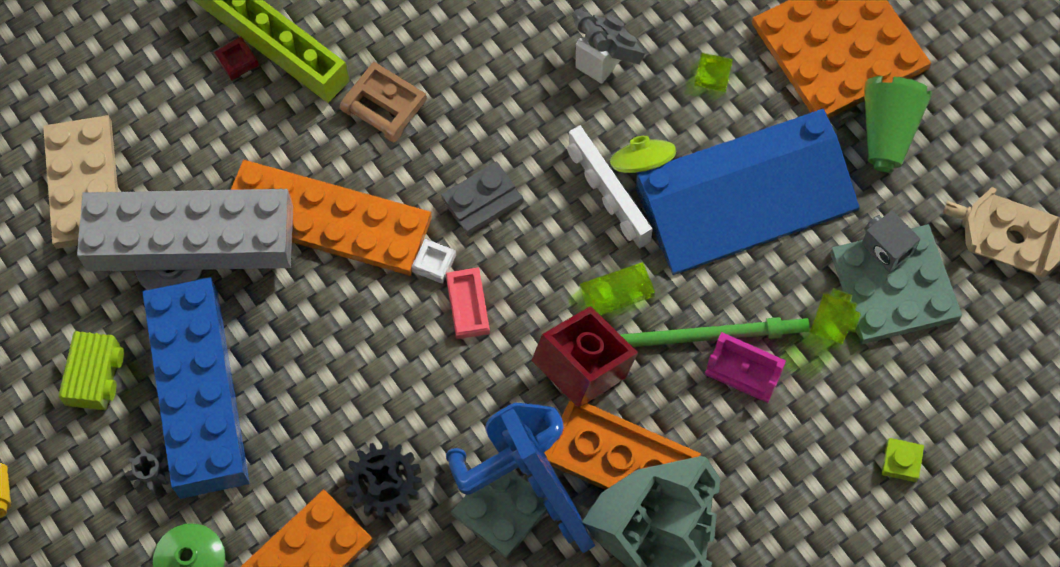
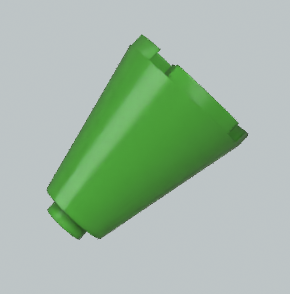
[864,76,932,172]

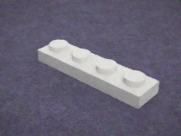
[567,125,652,249]

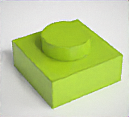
[881,438,924,482]

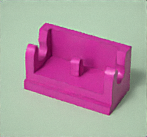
[704,332,786,403]

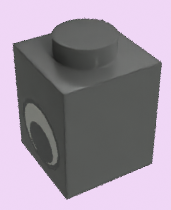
[862,210,921,273]

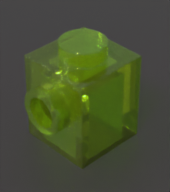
[809,288,861,344]

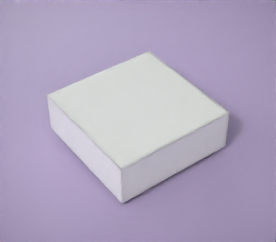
[411,239,456,284]

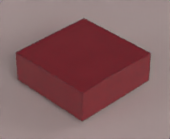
[214,36,259,81]

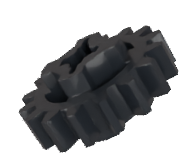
[344,441,423,520]

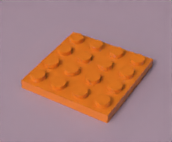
[752,0,931,119]

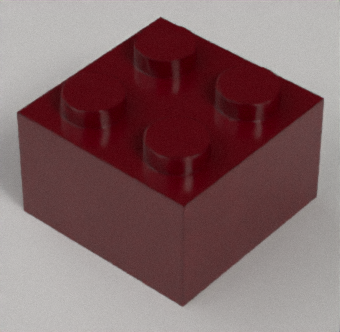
[531,306,638,408]

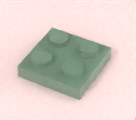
[451,471,547,560]

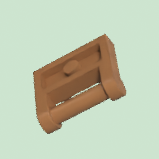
[340,61,427,143]

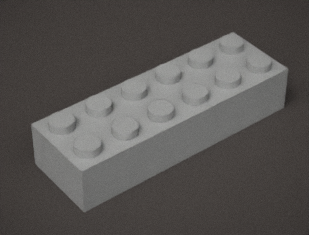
[77,189,293,271]

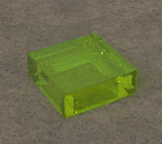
[694,53,733,92]

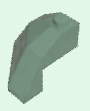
[582,456,720,567]

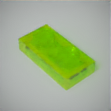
[579,262,655,315]

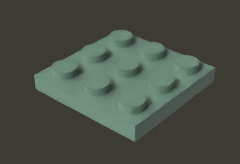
[830,224,962,345]

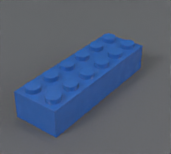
[143,277,250,499]

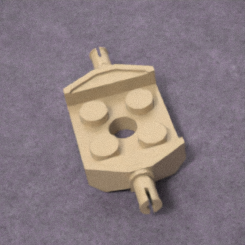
[943,187,1060,278]

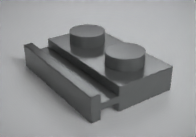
[441,161,524,236]

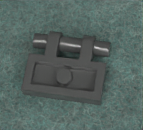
[572,9,645,65]

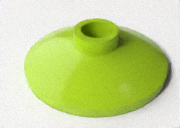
[610,136,676,173]

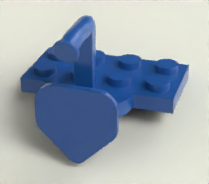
[446,403,595,553]

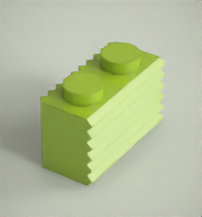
[58,331,124,410]

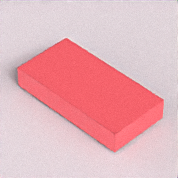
[446,267,490,340]

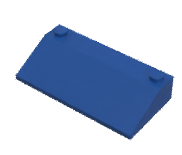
[635,109,860,275]

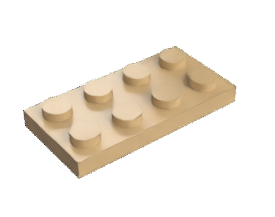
[43,115,118,249]

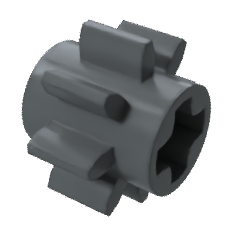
[125,448,169,494]

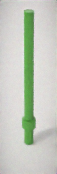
[620,317,809,347]

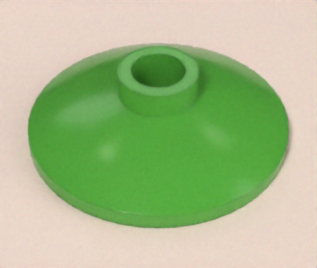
[153,524,225,567]

